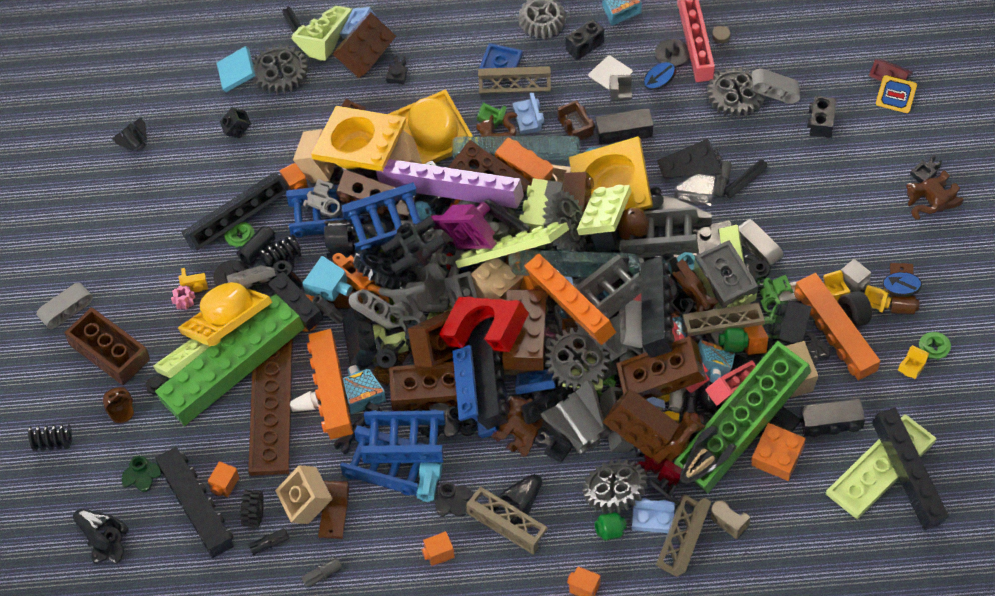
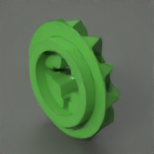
[224,222,254,248]
[919,332,951,360]

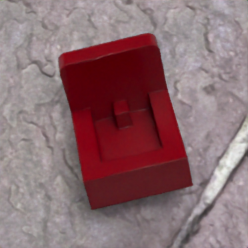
[657,460,682,486]

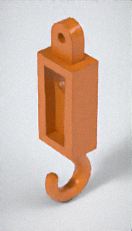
[332,253,390,303]

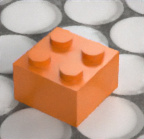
[751,423,806,481]

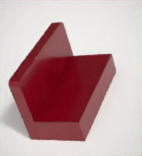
[869,59,913,81]

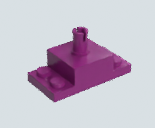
[431,202,497,249]

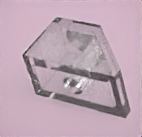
[674,174,715,205]

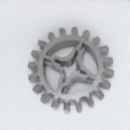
[518,0,566,40]

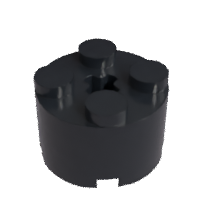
[324,219,354,259]

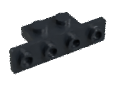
[521,381,579,424]

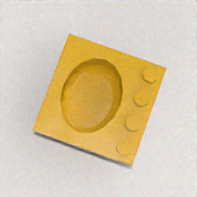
[388,89,476,164]
[311,106,406,171]
[569,137,653,210]
[178,282,273,346]

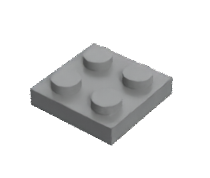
[227,265,276,288]

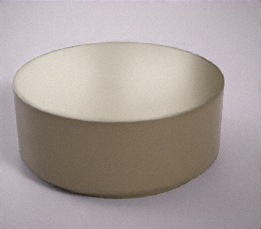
[712,26,730,44]

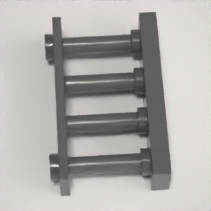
[620,207,699,259]
[556,254,648,336]

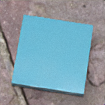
[217,46,255,92]

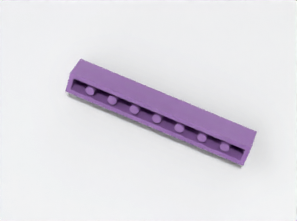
[376,159,524,208]

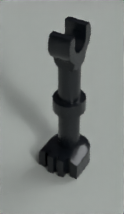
[334,402,382,454]

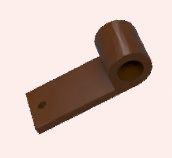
[890,263,919,315]
[318,480,349,539]

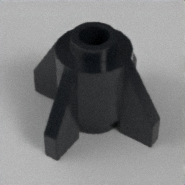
[112,117,147,151]
[270,261,303,288]
[373,336,405,368]

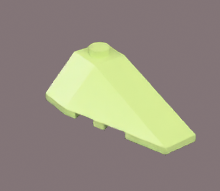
[292,6,352,60]

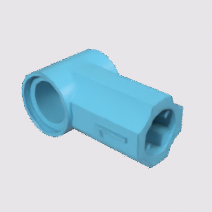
[417,462,442,502]

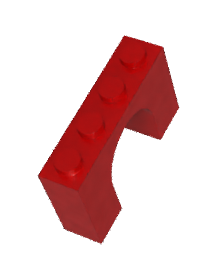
[439,296,529,352]

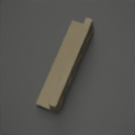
[478,66,551,94]
[682,303,765,336]
[466,486,547,555]
[656,494,711,577]

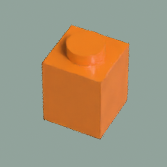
[279,163,308,190]
[742,325,768,355]
[208,461,239,497]
[421,532,455,566]
[567,566,601,596]

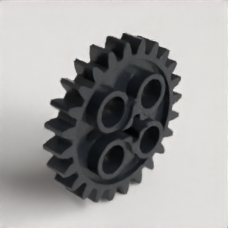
[353,249,414,289]

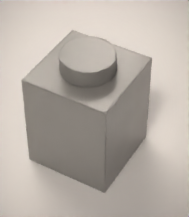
[841,259,871,292]

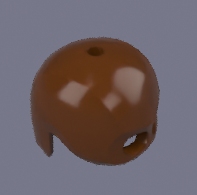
[617,207,649,240]
[103,387,134,423]

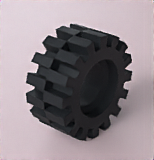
[240,489,264,527]

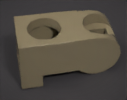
[711,501,750,539]

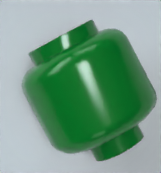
[718,328,748,353]
[595,512,626,541]

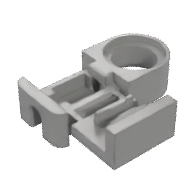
[303,179,342,218]

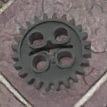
[252,44,308,94]
[707,67,766,118]
[542,191,588,254]
[545,328,610,391]
[582,459,648,513]

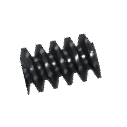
[259,234,301,267]
[28,424,72,451]

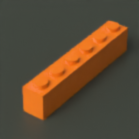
[524,253,616,346]
[794,273,881,381]
[307,329,353,440]

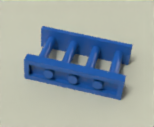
[341,182,421,252]
[286,185,363,237]
[453,345,499,439]
[361,410,446,463]
[340,425,426,496]

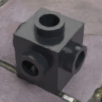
[220,107,251,138]

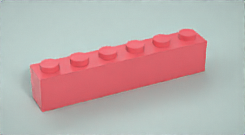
[677,0,715,82]

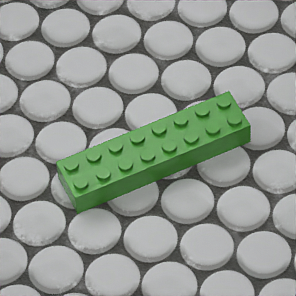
[155,294,305,426]
[674,341,811,493]

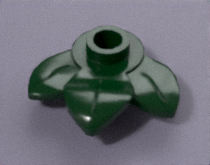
[121,455,161,492]

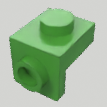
[476,102,507,129]

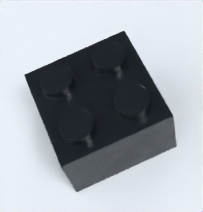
[769,300,812,344]

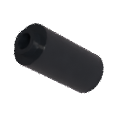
[236,226,275,265]

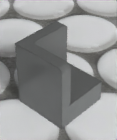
[609,74,632,100]

